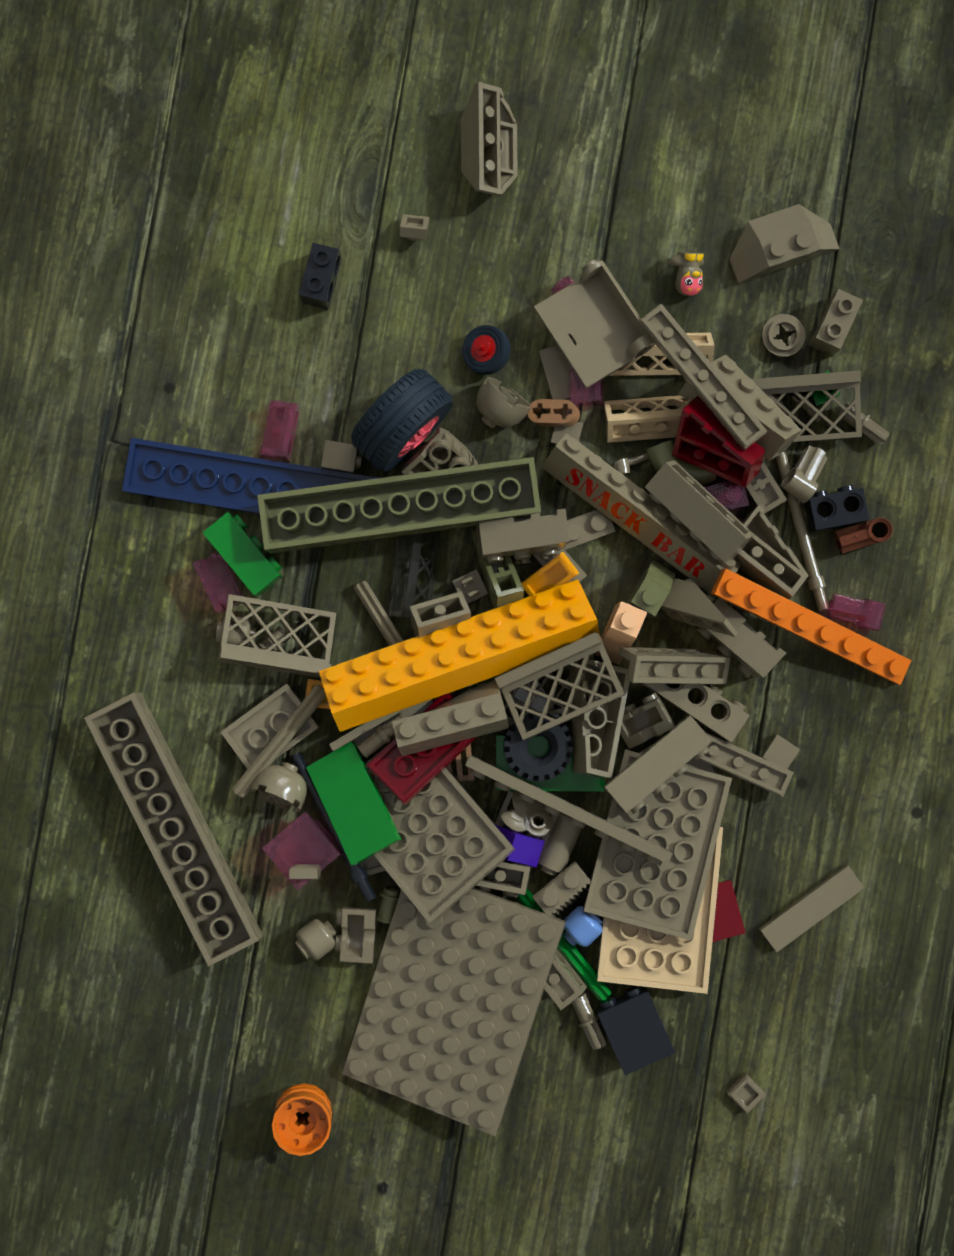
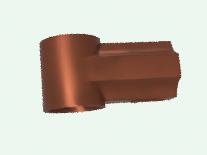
[834,518,893,554]

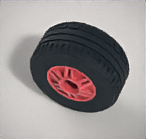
[351,369,453,471]

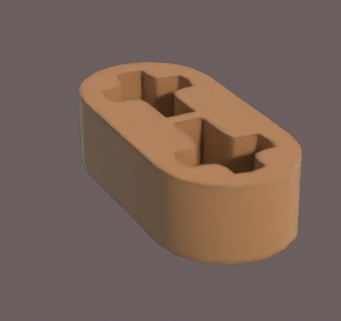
[528,399,580,427]

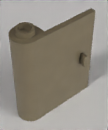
[534,259,656,389]

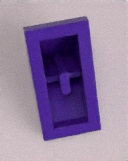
[495,824,545,867]

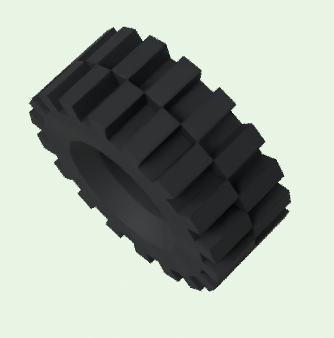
[503,712,573,782]

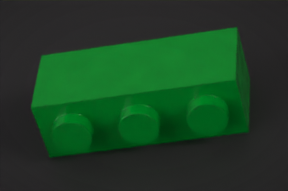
[202,512,283,597]

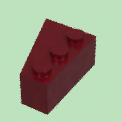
[672,396,765,488]

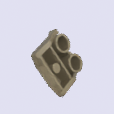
[401,427,478,475]

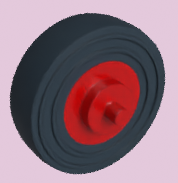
[462,325,511,375]

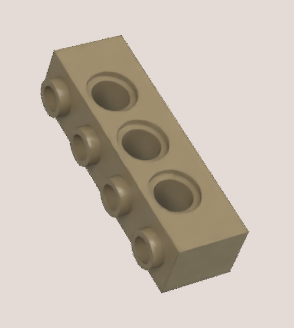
[641,683,750,743]

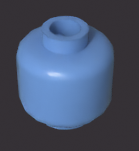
[563,906,603,947]

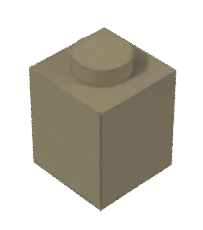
[321,440,363,474]

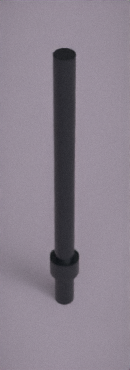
[291,752,376,902]

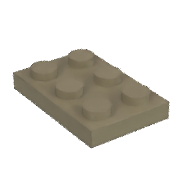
[221,683,320,770]

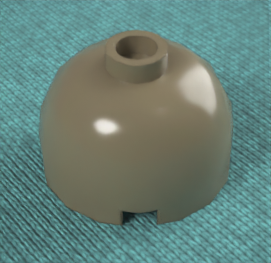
[476,376,531,428]
[250,762,307,812]

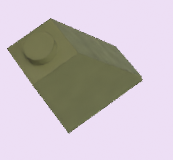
[626,559,675,619]

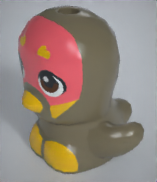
[668,252,704,296]

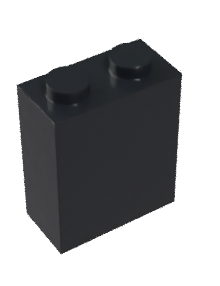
[596,986,675,1075]

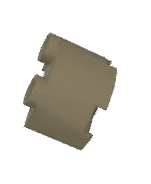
[620,692,675,749]
[335,907,377,964]

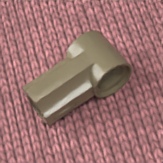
[781,446,828,503]

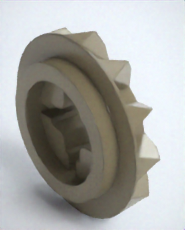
[761,314,805,358]

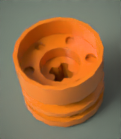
[272,1083,332,1156]

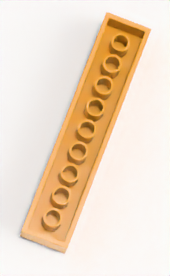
[319,579,599,732]

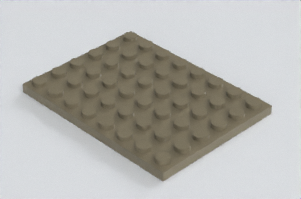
[342,887,566,1136]

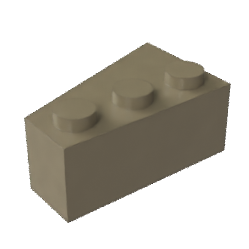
[734,504,809,599]
[476,509,570,563]
[696,598,786,678]

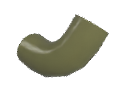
[646,440,716,486]

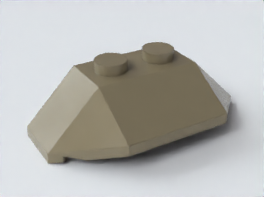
[461,82,518,196]
[729,204,839,285]

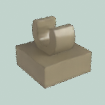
[452,569,488,604]

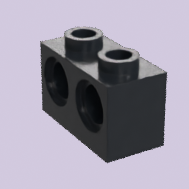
[299,243,342,310]
[804,485,870,533]

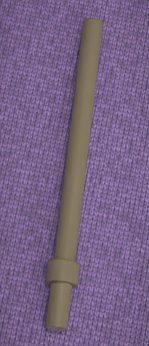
[776,452,829,611]

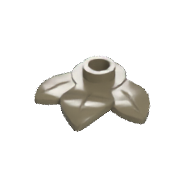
[501,790,552,837]

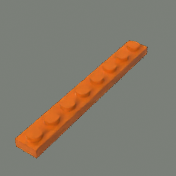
[711,568,912,685]

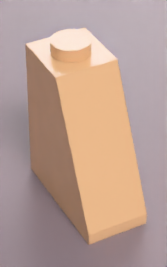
[594,601,647,665]

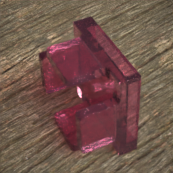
[262,812,341,891]

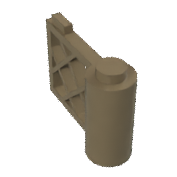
[495,791,582,876]

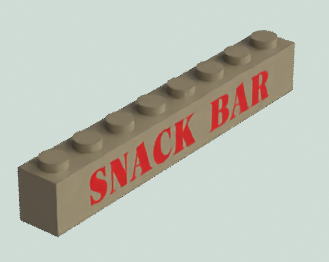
[541,433,741,598]

